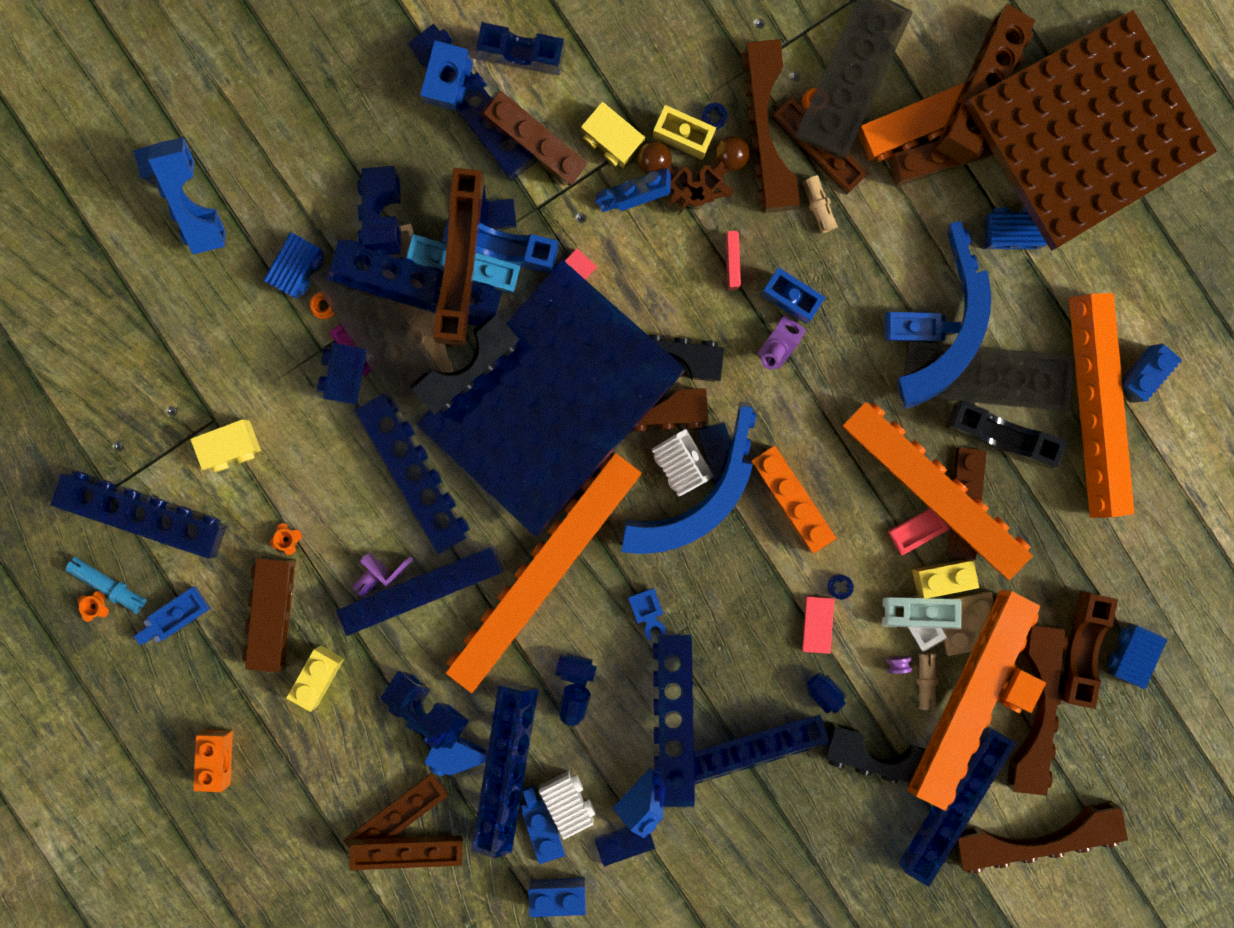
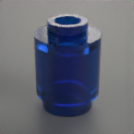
[555,653,597,686]
[805,672,846,714]
[558,683,591,726]

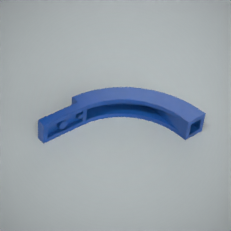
[897,221,991,409]
[621,401,756,554]

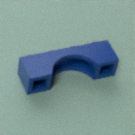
[146,137,226,254]
[442,216,559,275]

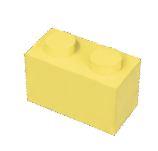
[581,102,645,169]
[653,105,716,160]
[191,419,261,473]
[912,559,979,599]
[287,645,344,712]

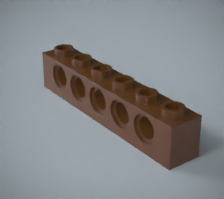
[936,3,1035,165]

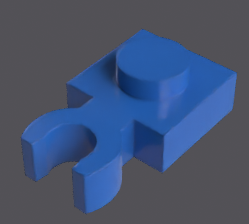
[628,587,666,640]

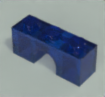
[476,22,565,76]
[357,166,402,257]
[380,671,470,749]

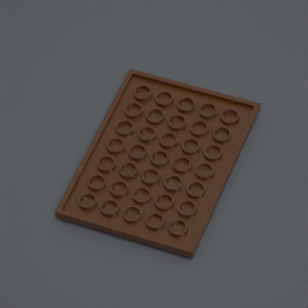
[964,10,1217,251]

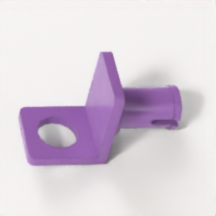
[758,315,806,370]
[352,553,414,597]

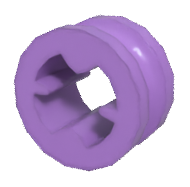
[886,656,912,674]

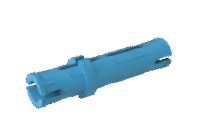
[65,557,146,614]

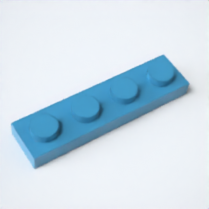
[405,234,520,294]

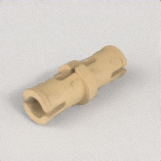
[802,175,838,234]
[916,653,939,710]

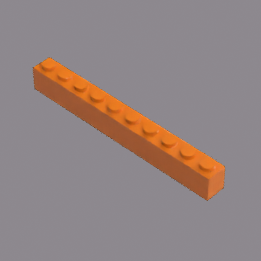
[446,453,642,693]

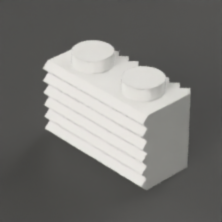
[652,429,714,496]
[539,770,596,840]

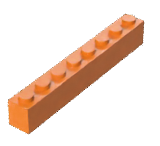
[1069,293,1135,518]
[842,402,1033,581]
[907,589,1041,811]

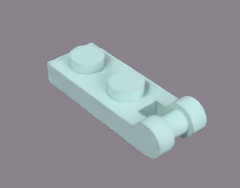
[882,597,962,629]

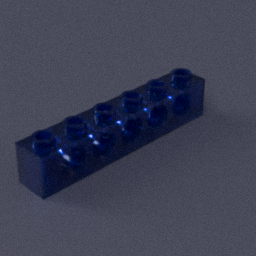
[407,23,537,181]
[327,240,502,327]
[354,393,470,555]
[50,470,227,559]
[336,546,504,636]
[653,635,695,809]
[471,683,539,858]
[659,714,829,792]
[898,726,1016,887]

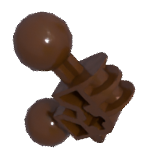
[637,136,750,215]

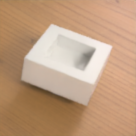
[908,627,947,652]

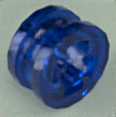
[702,103,727,130]
[827,574,854,600]

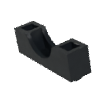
[409,312,520,415]
[610,332,724,382]
[945,400,1067,468]
[822,722,926,786]

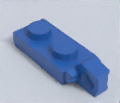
[595,168,671,212]
[885,312,961,342]
[134,586,211,645]
[521,785,566,865]

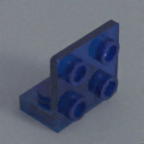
[316,343,367,405]

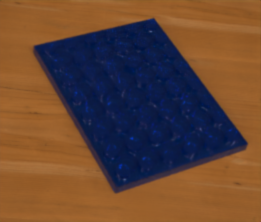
[416,259,686,536]

